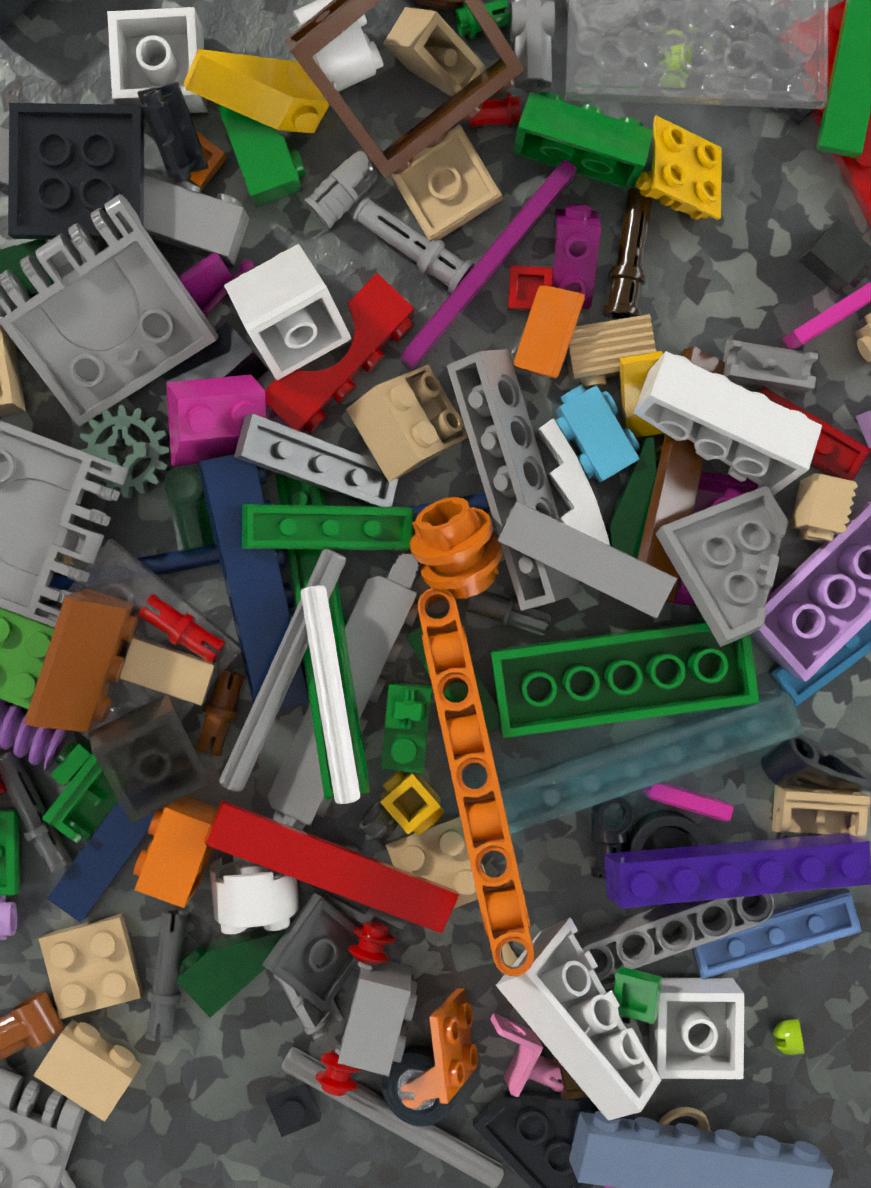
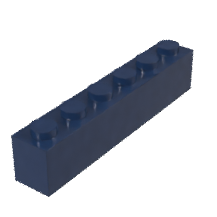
[197,454,309,710]

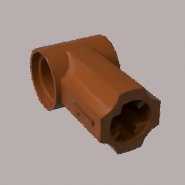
[0,991,65,1060]

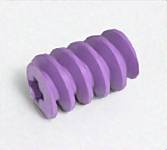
[0,699,68,771]

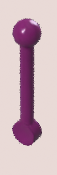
[201,259,256,320]

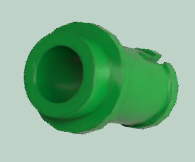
[455,0,511,39]

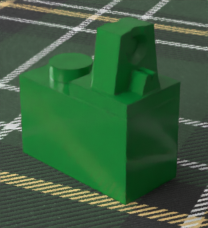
[380,680,432,774]

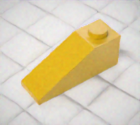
[183,49,330,133]

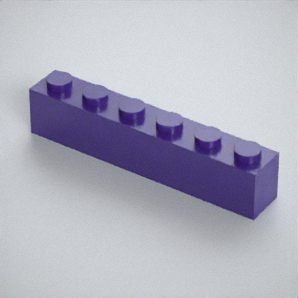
[604,832,871,908]

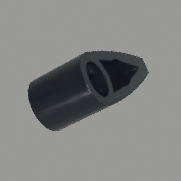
[761,732,871,792]

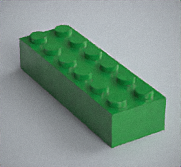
[489,620,760,738]

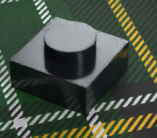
[266,1080,321,1137]

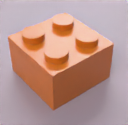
[133,794,219,908]

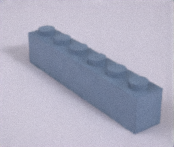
[569,1111,834,1188]

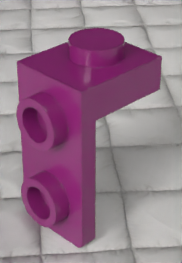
[552,204,601,309]

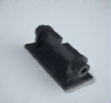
[137,82,209,182]

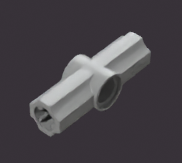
[510,0,555,92]

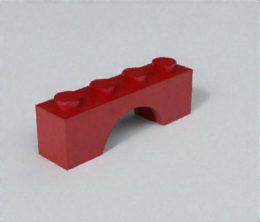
[265,273,415,434]

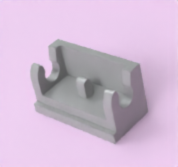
[722,340,818,395]

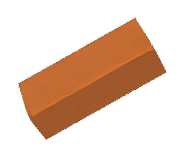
[513,286,585,378]

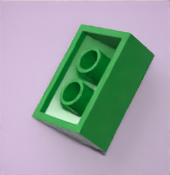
[513,92,653,190]

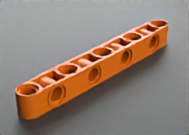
[418,588,534,976]

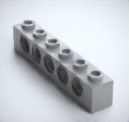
[446,349,582,611]

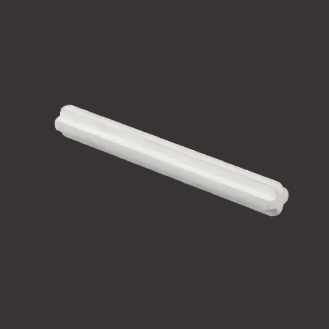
[301,585,360,804]

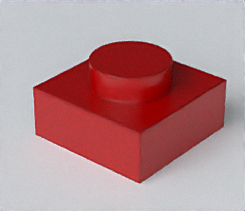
[507,265,553,312]

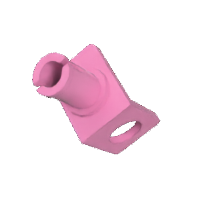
[490,1013,563,1097]

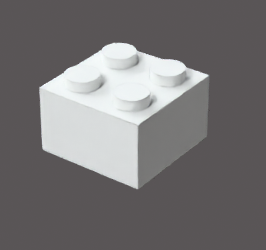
[107,7,208,113]
[649,978,744,1079]

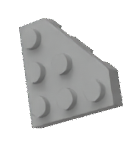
[656,485,788,647]

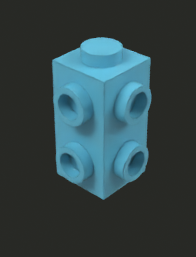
[555,385,640,484]

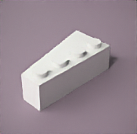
[634,351,822,495]
[496,917,661,1120]

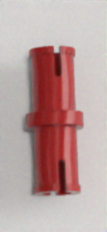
[138,594,226,664]

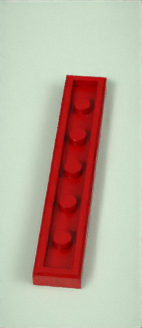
[204,800,459,934]

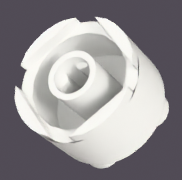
[293,0,383,92]
[209,855,300,934]

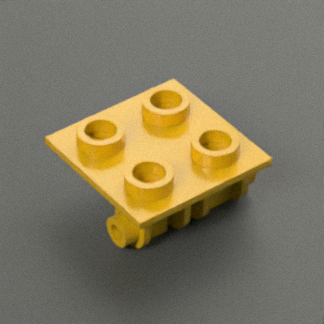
[636,115,722,220]

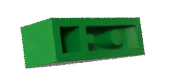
[217,104,306,208]

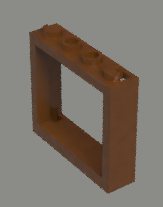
[284,0,525,179]

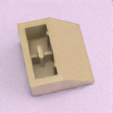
[346,364,468,482]

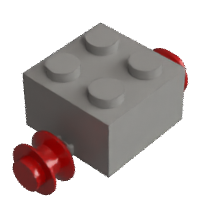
[315,921,418,1096]

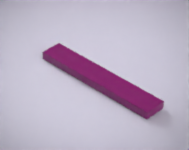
[401,159,577,371]

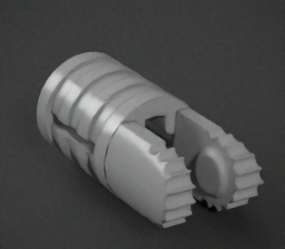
[303,150,378,229]

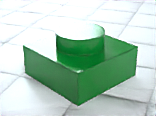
[50,739,100,786]
[614,966,662,1024]

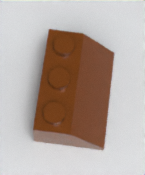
[24,588,139,732]

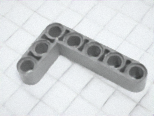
[577,894,775,1045]

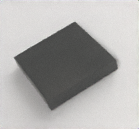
[262,893,360,1012]

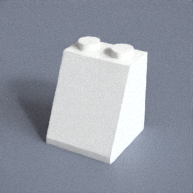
[224,243,352,380]

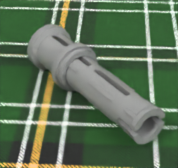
[353,197,475,293]

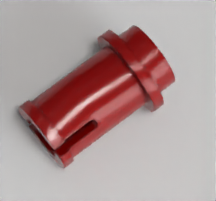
[470,92,521,128]

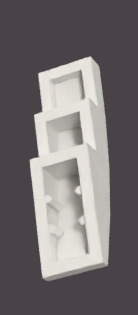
[536,418,610,545]

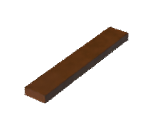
[638,346,725,603]

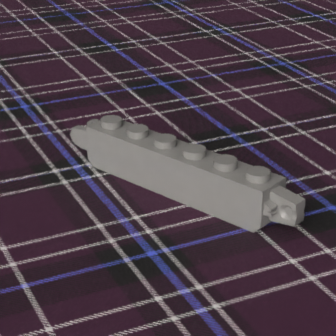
[267,553,420,831]

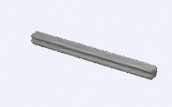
[219,549,346,792]
[282,1047,505,1188]

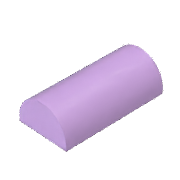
[750,502,871,682]

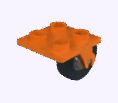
[382,988,478,1127]

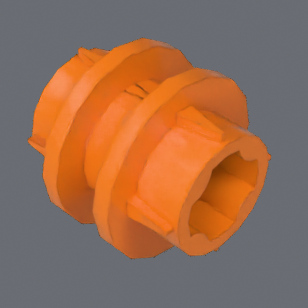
[410,497,503,599]

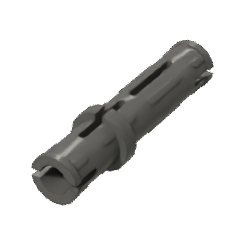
[0,750,73,874]
[145,909,189,1042]

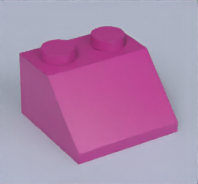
[166,375,266,467]

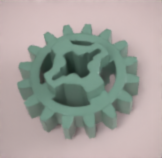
[80,405,171,499]

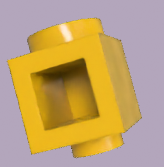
[380,771,445,836]

